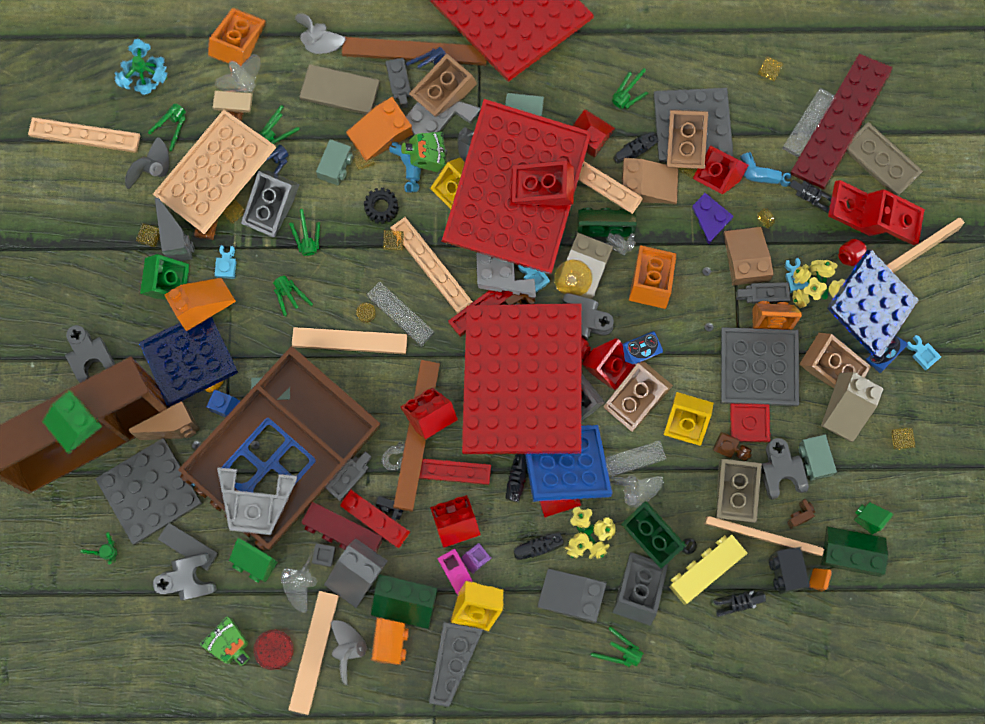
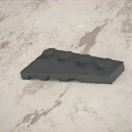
[429,622,483,707]

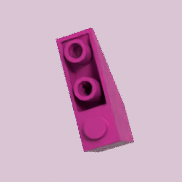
[437,549,473,595]

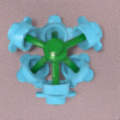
[115,39,168,95]

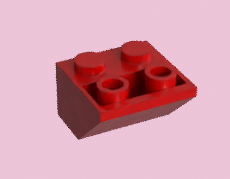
[400,388,458,439]
[430,495,481,548]

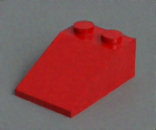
[512,161,574,206]

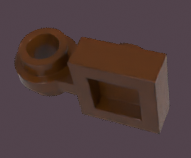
[713,432,752,461]

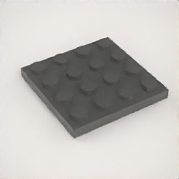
[653,88,733,163]
[720,327,799,407]
[95,438,202,545]

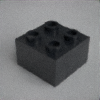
[769,547,810,595]

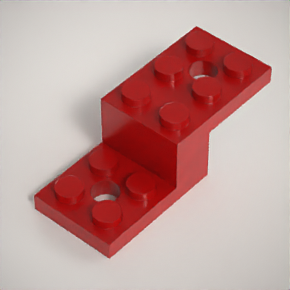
[828,180,925,245]

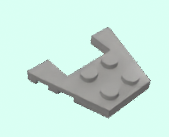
[406,101,481,156]
[476,253,536,297]
[218,468,297,535]

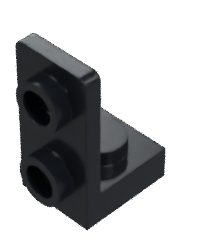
[376,496,403,542]

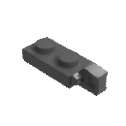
[386,58,411,109]
[736,282,791,304]
[326,451,372,502]

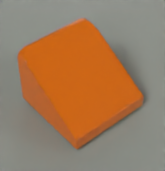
[809,568,832,591]

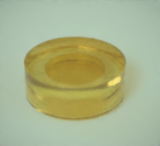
[757,209,775,228]
[356,303,376,323]

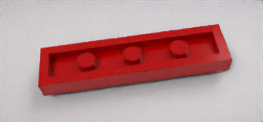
[448,290,514,337]
[419,459,491,485]
[339,490,410,548]

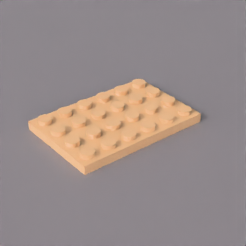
[153,110,276,234]

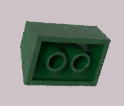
[577,207,637,238]
[621,501,687,569]
[821,526,888,577]
[371,574,438,629]

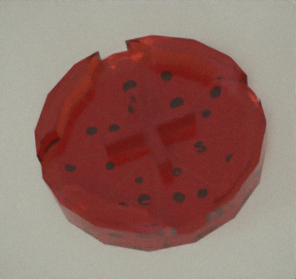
[253,630,294,670]

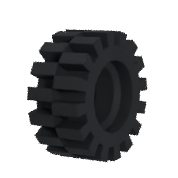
[364,187,398,224]

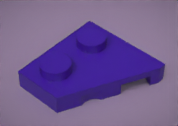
[692,193,733,244]

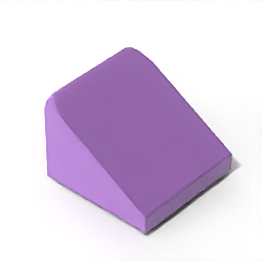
[461,543,491,573]

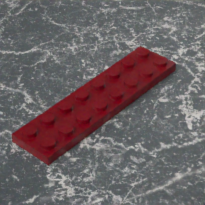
[791,54,893,190]

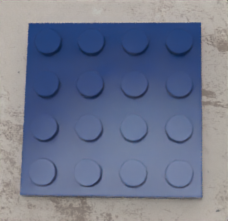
[525,425,612,501]

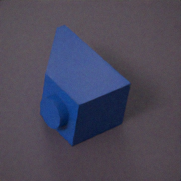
[207,389,240,418]

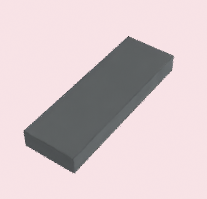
[158,523,218,571]

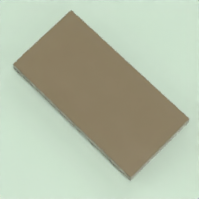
[300,64,380,115]
[846,122,923,196]

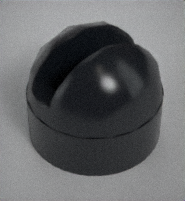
[682,538,697,555]

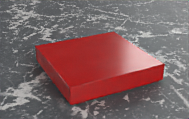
[730,404,770,443]

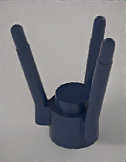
[406,46,446,68]
[265,144,289,174]

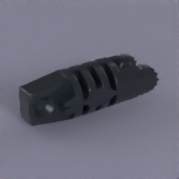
[613,132,658,164]
[789,180,832,214]
[505,454,528,502]
[514,533,564,560]
[713,590,766,617]

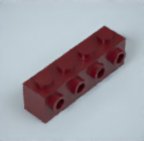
[301,502,384,553]

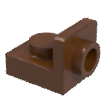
[505,293,536,305]
[787,499,815,529]

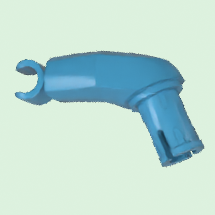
[389,142,421,193]
[740,152,791,187]

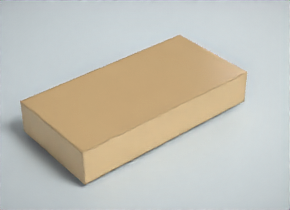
[213,91,252,113]

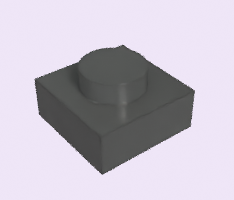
[312,544,336,567]

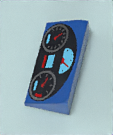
[623,331,663,364]
[866,334,908,373]

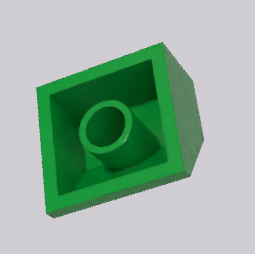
[140,254,189,300]
[43,390,102,453]
[229,538,278,583]

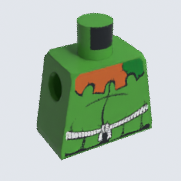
[401,132,446,172]
[200,616,250,666]

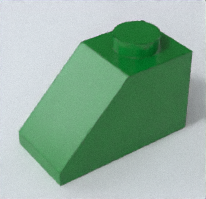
[853,502,894,535]

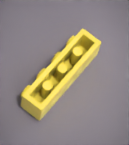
[669,535,747,605]

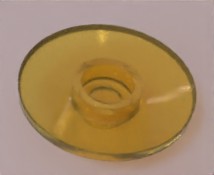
[554,260,592,296]

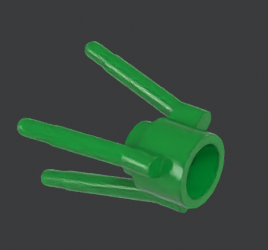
[611,68,648,109]
[148,103,186,151]
[259,105,299,145]
[289,209,320,256]
[273,276,313,316]
[80,532,117,565]
[591,627,643,667]

